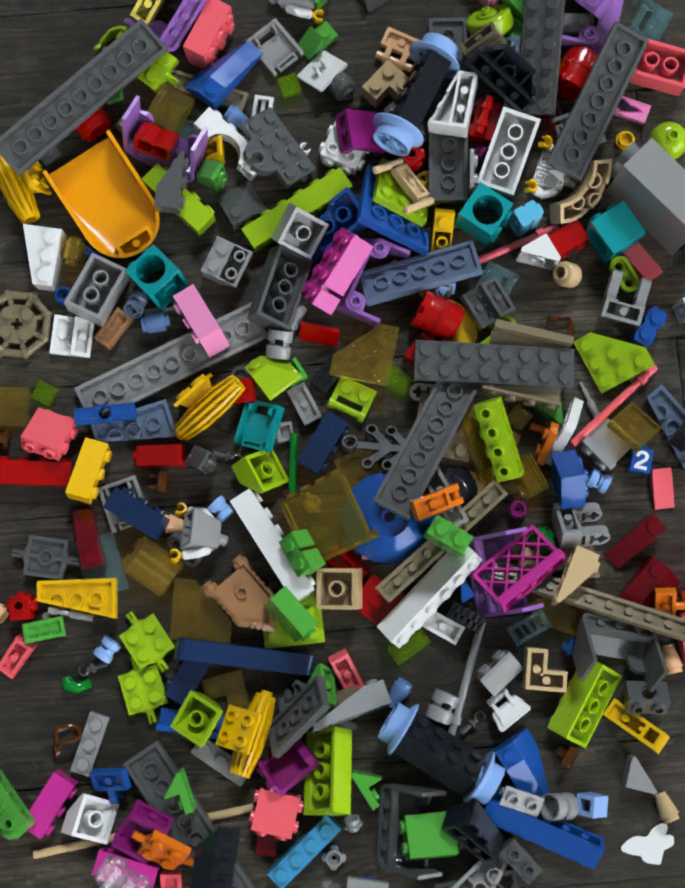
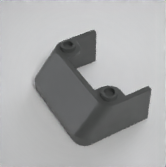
[573,613,668,692]
[376,783,446,880]

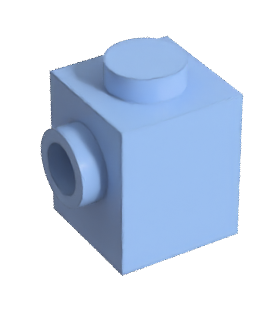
[577,792,608,818]

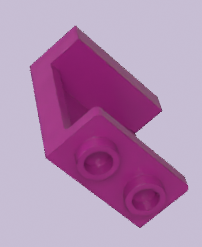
[335,109,387,157]
[257,737,320,796]
[111,799,174,864]

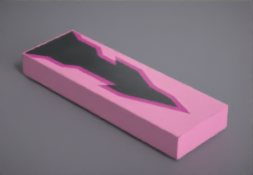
[613,96,651,125]

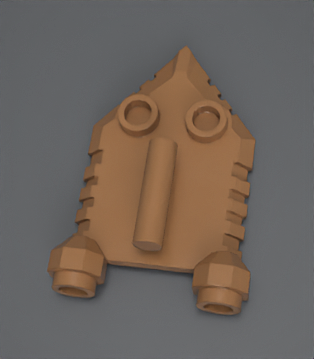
[201,555,275,633]

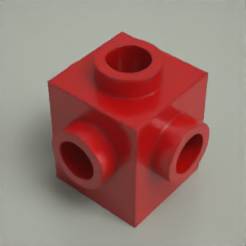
[397,146,425,172]
[6,591,38,621]

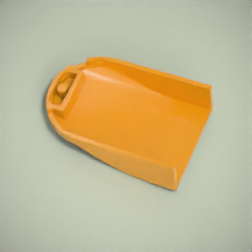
[43,130,160,259]

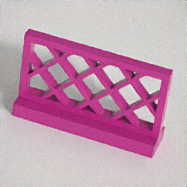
[471,524,566,613]

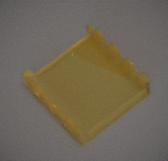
[279,468,380,562]

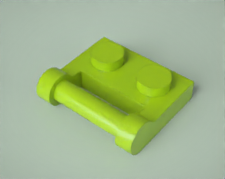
[327,375,377,423]

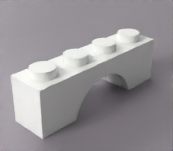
[193,107,260,181]

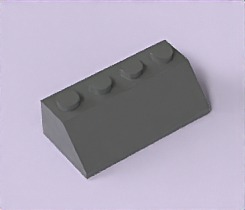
[246,244,313,331]

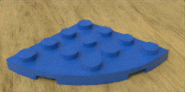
[357,164,429,256]

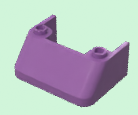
[124,0,208,52]
[561,0,624,56]
[121,95,208,182]
[330,237,411,329]
[468,527,544,618]

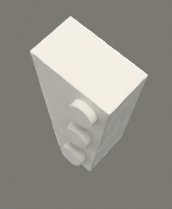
[428,70,478,138]
[23,224,67,292]

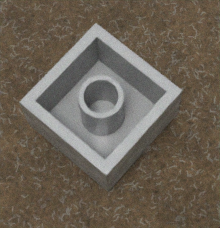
[271,203,329,260]

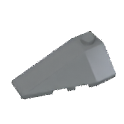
[451,855,508,888]

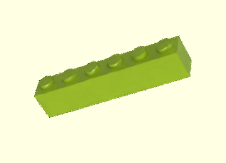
[241,167,353,253]

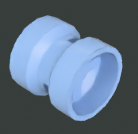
[586,468,612,494]
[207,495,235,523]
[93,635,121,664]

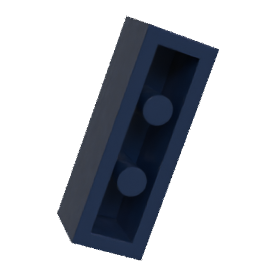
[297,411,350,475]
[103,487,170,540]
[164,660,211,705]

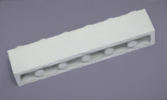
[230,488,316,602]
[377,546,483,648]

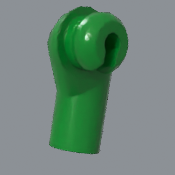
[62,676,93,694]

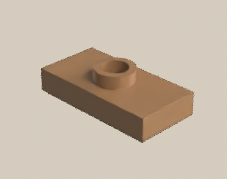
[94,307,134,350]

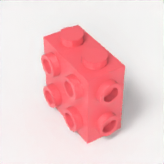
[21,407,78,461]
[248,785,304,841]

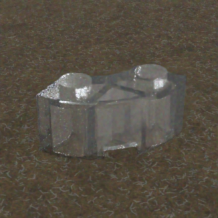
[93,855,153,888]

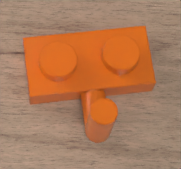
[529,422,559,466]
[654,587,685,616]

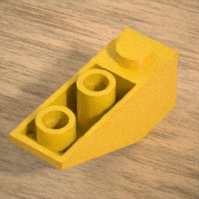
[430,207,455,252]

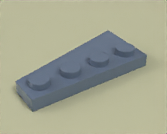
[646,384,685,470]
[91,399,176,443]

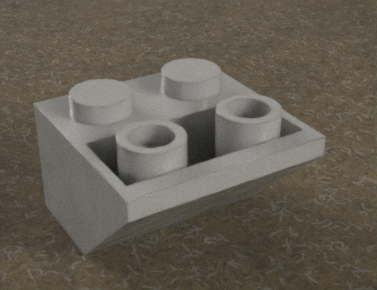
[201,236,253,288]
[475,649,524,696]

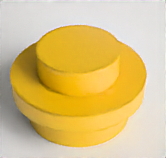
[615,131,635,151]

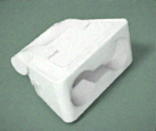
[486,687,531,732]

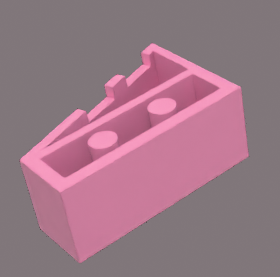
[173,284,230,358]

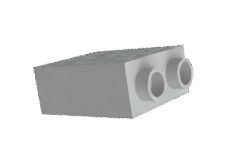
[606,138,685,255]

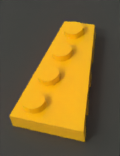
[37,578,118,619]

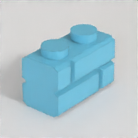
[509,200,544,237]

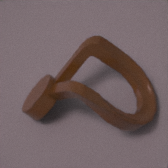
[547,316,575,336]
[52,724,82,758]

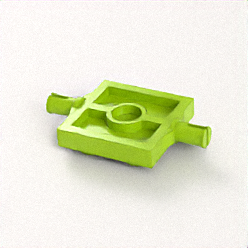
[137,52,180,92]
[119,611,175,673]
[118,657,169,724]

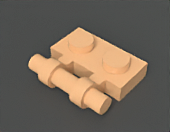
[375,27,421,73]

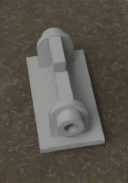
[499,785,545,817]

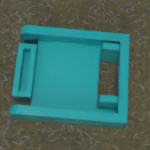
[234,400,285,453]

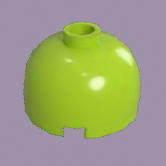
[648,121,685,160]

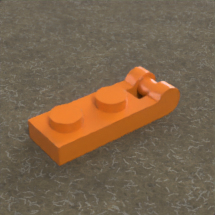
[409,483,464,521]

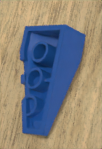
[185,41,263,110]
[311,187,369,264]
[493,728,549,797]

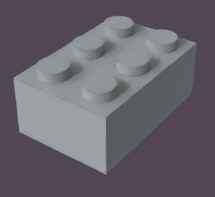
[64,253,130,327]

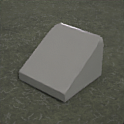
[274,421,294,445]

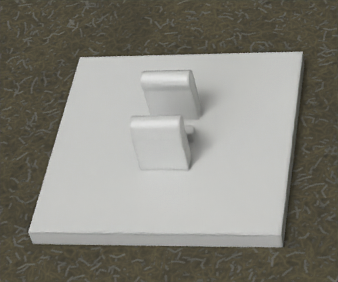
[297,50,348,93]

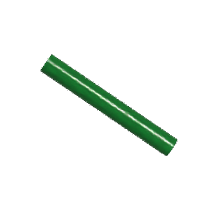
[288,433,298,493]

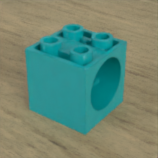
[455,182,513,246]
[585,200,646,264]
[124,244,189,311]

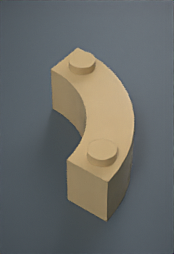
[550,159,612,224]

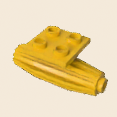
[0,156,52,224]
[173,373,245,441]
[215,690,276,778]

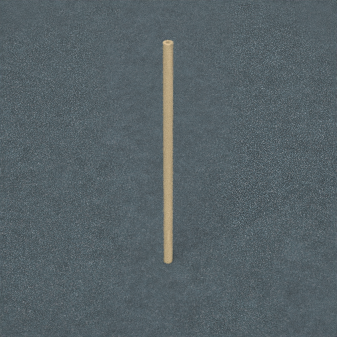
[33,803,255,859]

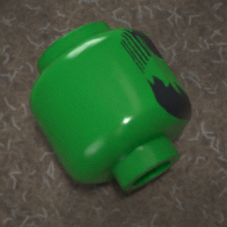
[529,526,559,555]

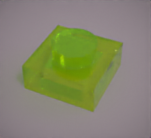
[277,73,302,99]
[31,380,59,407]

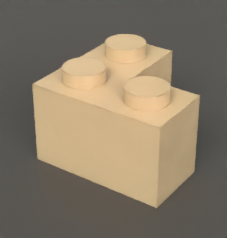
[362,60,408,108]
[522,646,568,693]

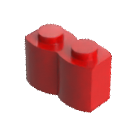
[133,122,180,161]

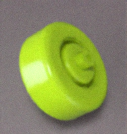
[466,4,514,37]

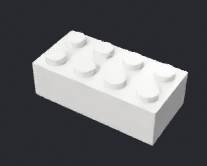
[477,106,541,197]

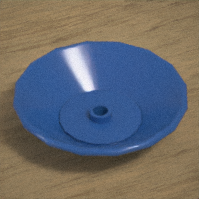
[342,472,434,564]

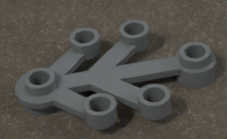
[342,424,405,473]

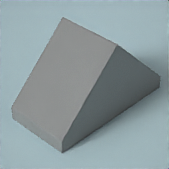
[621,753,657,794]

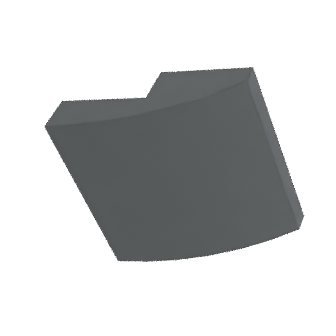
[460,276,516,331]

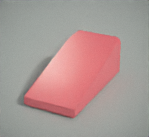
[622,242,663,280]
[649,467,675,510]
[0,633,38,679]
[328,649,365,690]

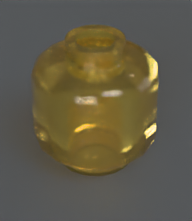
[59,237,87,267]

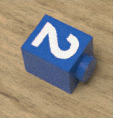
[626,444,654,475]

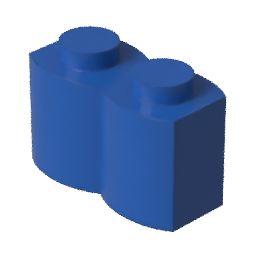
[629,307,667,347]

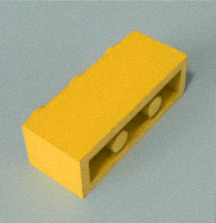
[65,437,112,504]

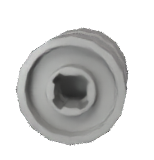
[265,328,294,360]
[425,688,460,725]
[540,792,579,821]

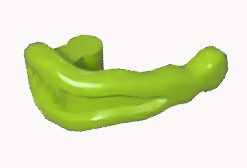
[93,26,129,55]

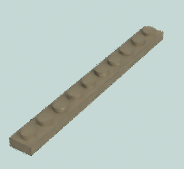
[488,559,685,642]

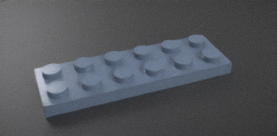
[360,240,483,307]

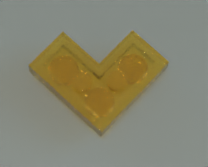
[201,669,250,709]

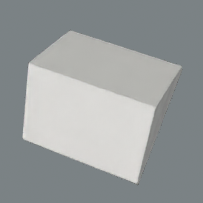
[516,234,561,271]

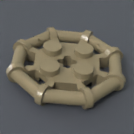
[0,289,53,360]

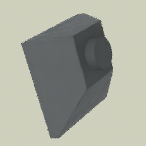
[215,179,267,231]

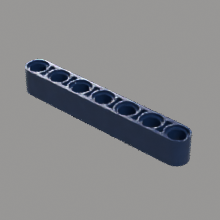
[174,637,316,676]

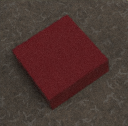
[255,834,278,857]

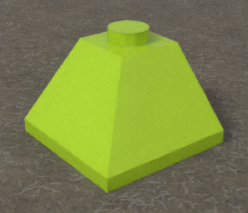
[244,356,302,401]
[231,450,289,494]
[170,690,224,748]

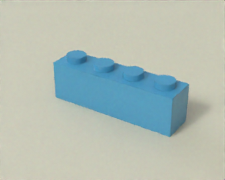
[267,816,341,888]

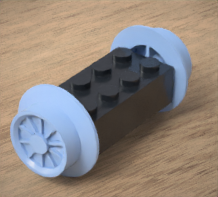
[373,33,460,156]
[377,702,505,805]

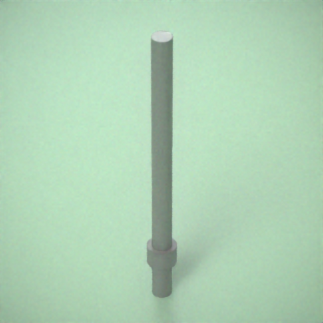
[448,622,486,736]

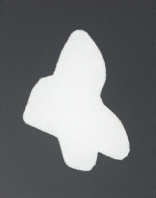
[621,823,674,865]

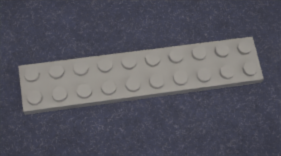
[74,302,267,419]

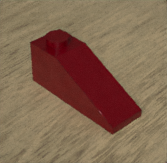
[72,506,107,570]
[604,513,667,569]

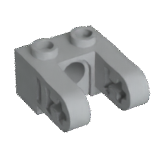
[598,269,652,327]
[551,502,610,549]

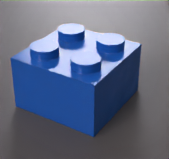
[551,449,589,509]

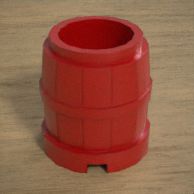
[557,45,597,102]
[74,106,111,142]
[411,290,465,340]

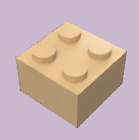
[317,568,362,610]

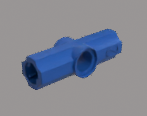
[74,402,137,426]

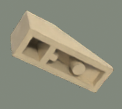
[551,545,600,606]

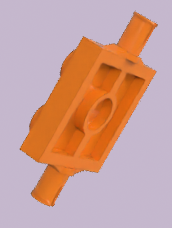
[131,830,194,871]

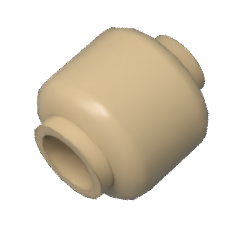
[553,261,582,288]

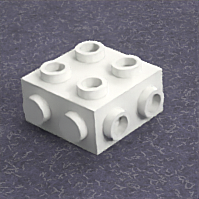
[318,121,370,175]

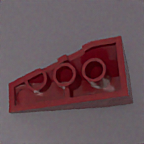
[616,556,680,608]

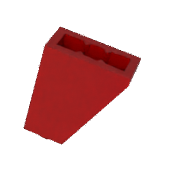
[133,444,187,468]

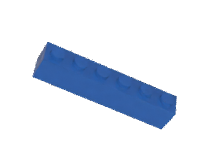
[481,790,605,869]

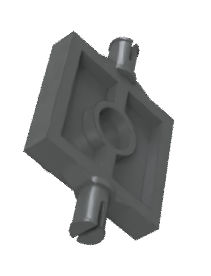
[12,535,81,580]

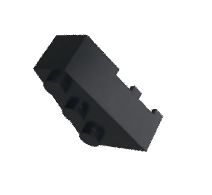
[441,800,504,863]

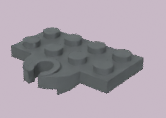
[239,107,316,189]
[269,674,330,759]

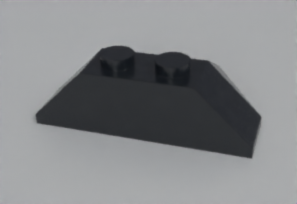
[464,43,536,113]
[190,826,241,888]

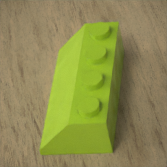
[547,662,622,748]
[303,726,352,816]

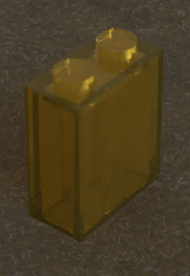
[121,536,186,597]

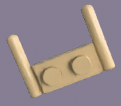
[372,158,435,214]

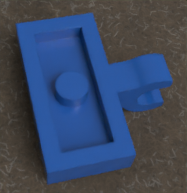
[89,768,131,804]

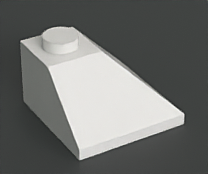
[61,793,119,845]

